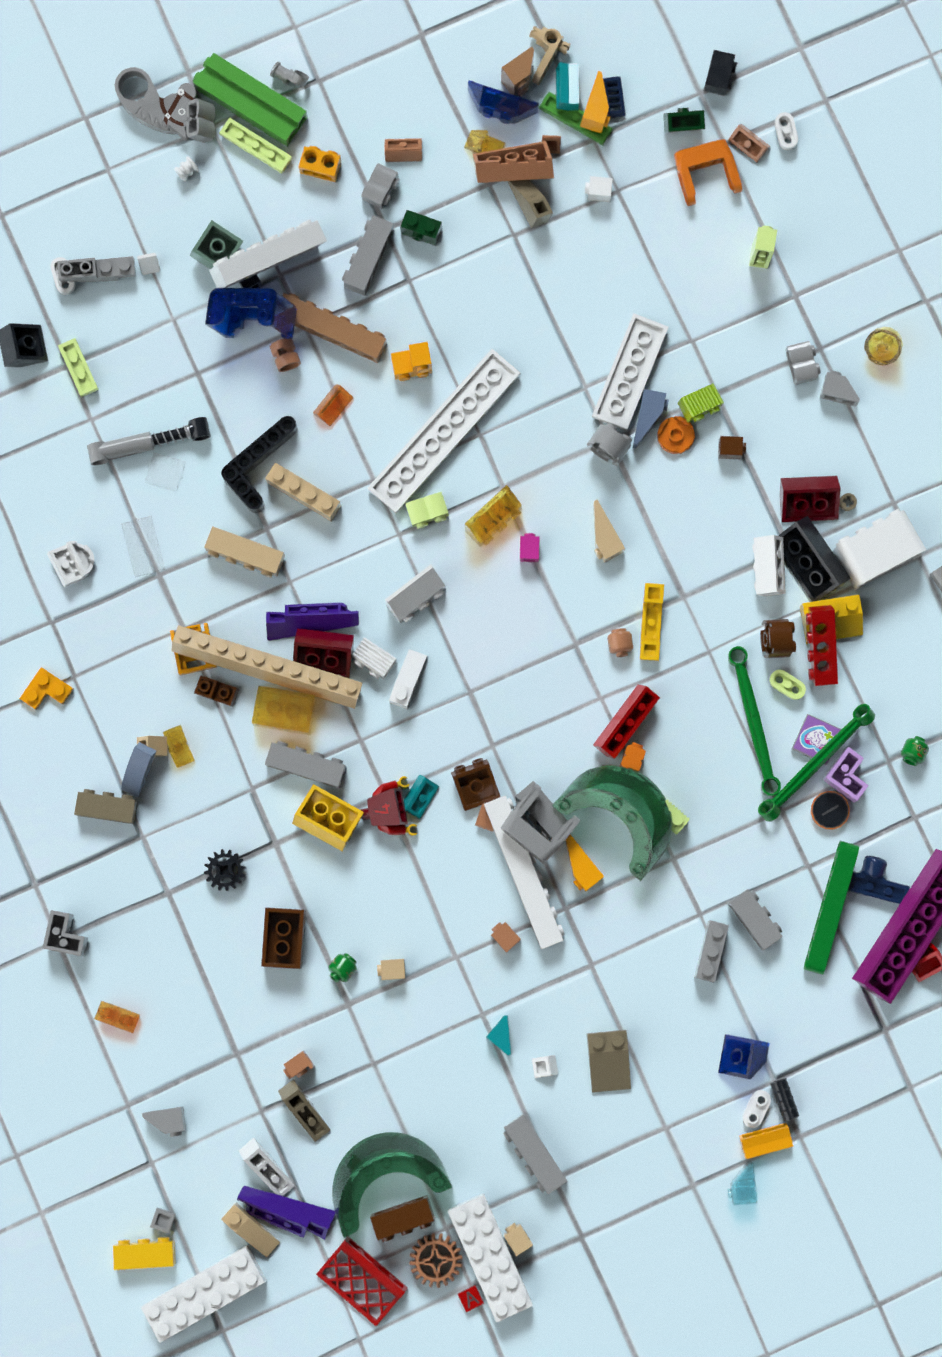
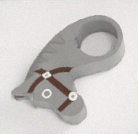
[115,67,198,141]

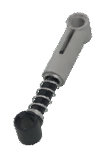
[87,417,211,465]

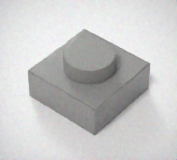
[150,1207,176,1233]

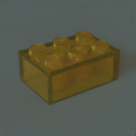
[252,686,317,735]

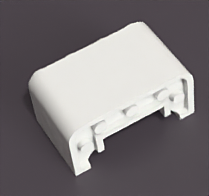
[833,509,926,591]

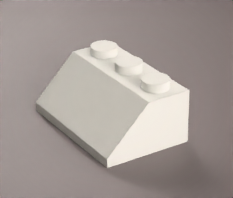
[385,564,446,623]

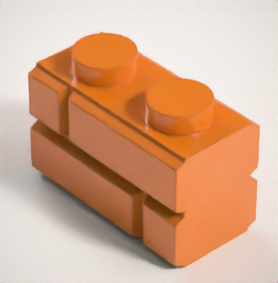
[619,742,646,775]

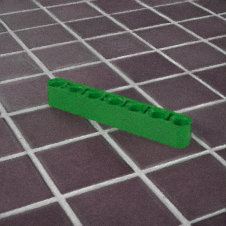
[804,840,859,975]

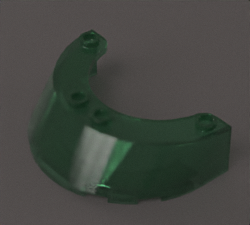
[552,764,673,881]
[332,1132,453,1238]

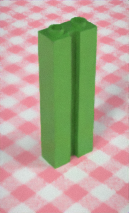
[193,52,308,147]

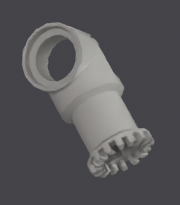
[270,61,309,88]

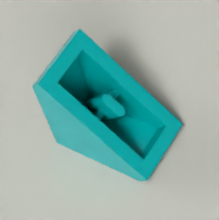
[486,1015,511,1055]

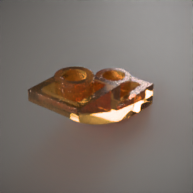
[94,1001,140,1033]

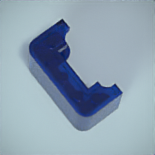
[205,288,297,339]

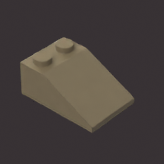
[586,1030,631,1092]

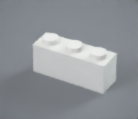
[752,535,786,597]

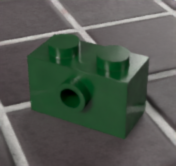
[663,107,705,132]
[400,210,442,246]

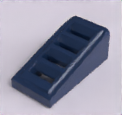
[603,76,626,118]

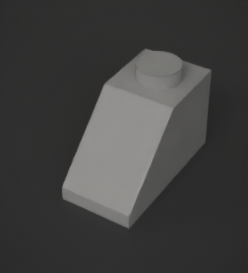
[819,371,860,407]
[142,1106,186,1137]

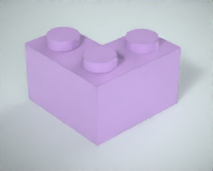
[823,747,869,803]

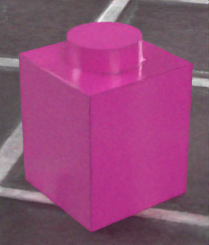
[519,533,540,562]

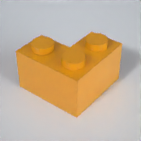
[391,342,432,381]

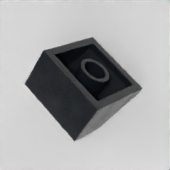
[0,323,48,367]

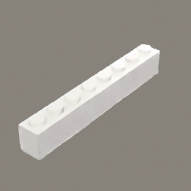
[484,795,565,949]

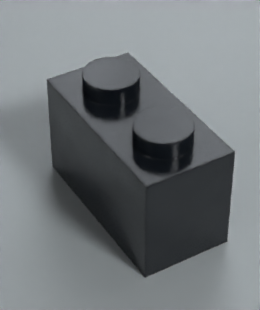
[704,50,737,96]

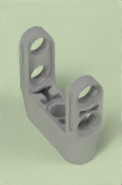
[501,783,580,863]

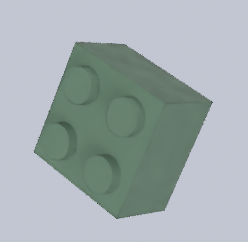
[189,220,243,269]

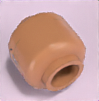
[607,628,634,657]

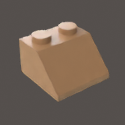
[501,47,534,98]

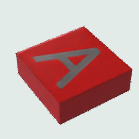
[458,1285,484,1312]

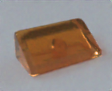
[313,384,354,426]

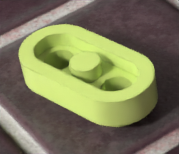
[769,670,806,700]

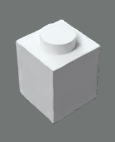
[585,176,613,202]

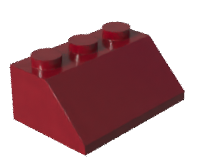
[780,476,841,522]
[293,628,354,679]

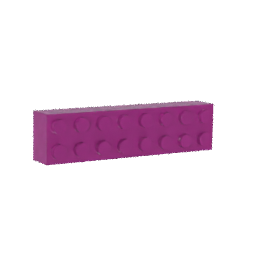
[852,849,942,1004]

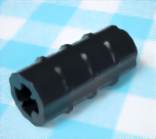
[770,1078,799,1121]

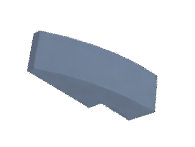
[121,742,156,797]

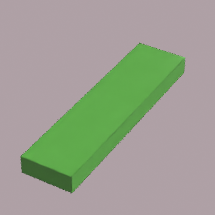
[539,92,613,146]

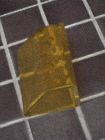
[465,485,522,547]

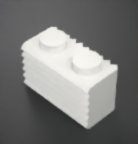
[352,637,397,679]

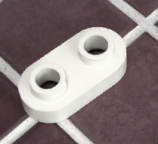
[775,112,798,150]
[51,257,75,295]
[742,1090,771,1128]

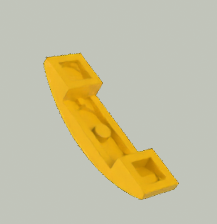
[640,583,664,661]

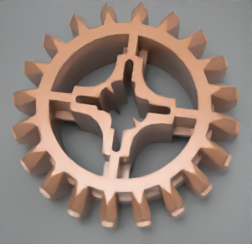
[409,1233,463,1288]

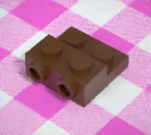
[451,758,501,811]

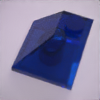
[718,1034,770,1080]

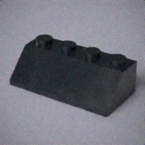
[778,516,851,602]

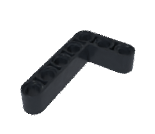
[221,416,297,513]

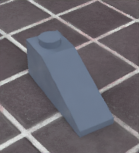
[633,389,669,449]

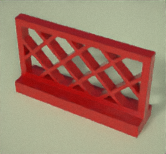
[316,1236,408,1326]

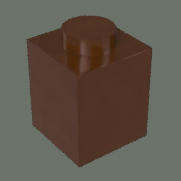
[718,436,746,460]

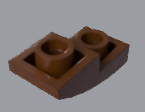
[194,675,239,707]

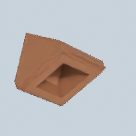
[542,135,561,154]

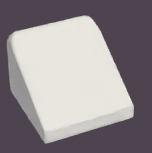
[137,253,160,275]
[532,1055,558,1078]

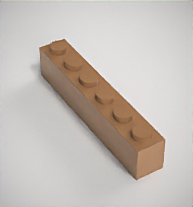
[274,293,387,363]

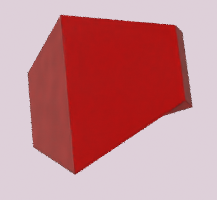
[912,943,942,982]

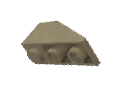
[507,180,553,229]

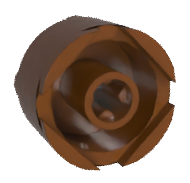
[760,619,796,659]

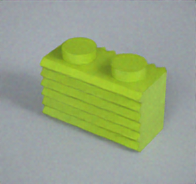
[677,383,724,422]

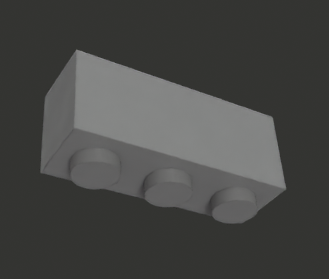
[515,781,567,840]
[728,889,783,951]
[694,920,729,982]

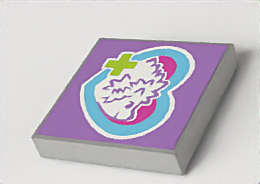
[791,714,841,765]

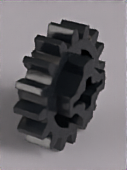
[204,849,246,891]

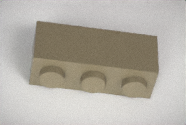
[74,789,138,824]

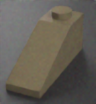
[278,1079,331,1142]

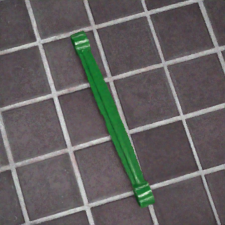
[728,646,781,796]
[758,704,875,822]

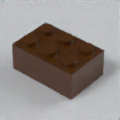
[261,907,306,969]
[370,1195,435,1242]

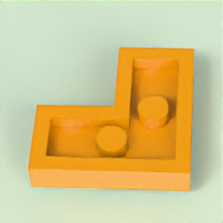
[19,667,73,710]

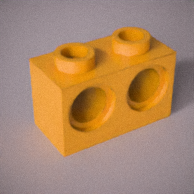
[298,146,341,183]

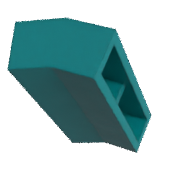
[556,62,579,110]

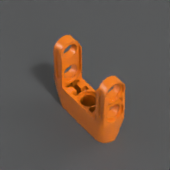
[674,139,742,206]

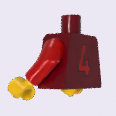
[361,776,417,836]

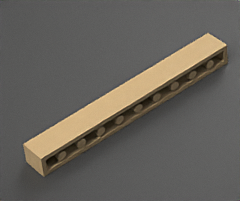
[171,625,362,709]

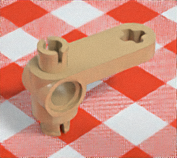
[529,26,571,85]

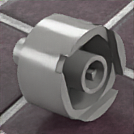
[587,423,632,466]

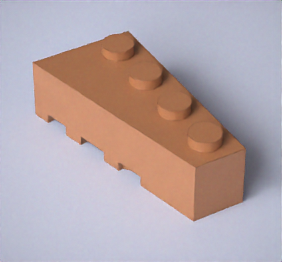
[473,141,554,183]

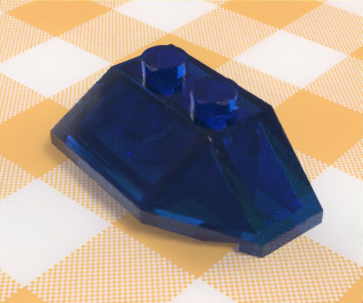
[467,80,539,124]

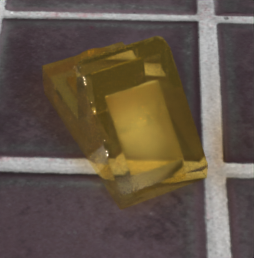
[464,130,506,153]
[163,725,195,768]

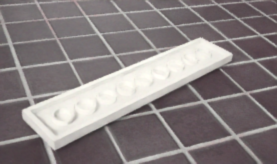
[367,349,520,514]

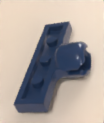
[848,856,910,904]

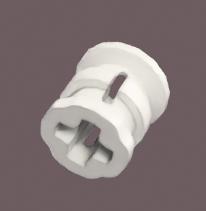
[174,156,199,182]

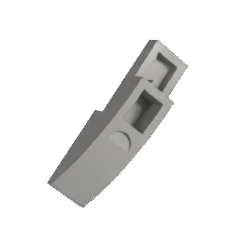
[57,256,136,282]

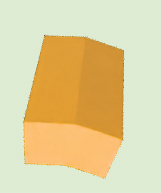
[739,1123,793,1159]

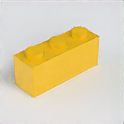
[113,1237,176,1270]

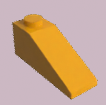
[580,71,610,134]
[565,834,604,892]

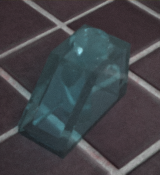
[727,1162,758,1205]

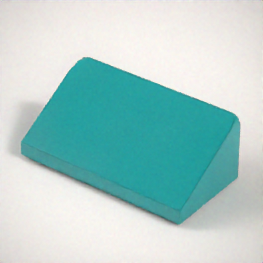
[404,775,439,819]

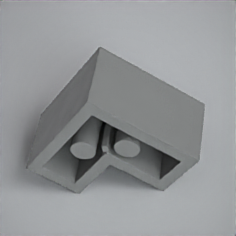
[42,910,88,957]

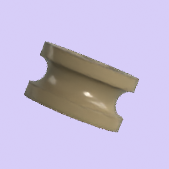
[839,493,857,511]

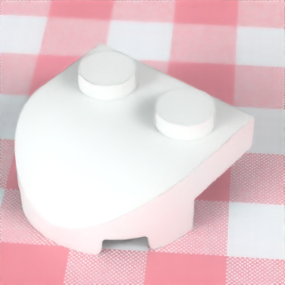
[47,541,94,587]

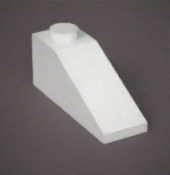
[389,649,427,709]
[239,1138,295,1196]

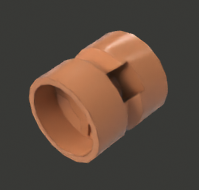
[269,338,301,372]

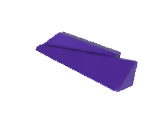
[266,603,359,641]
[237,1186,336,1240]

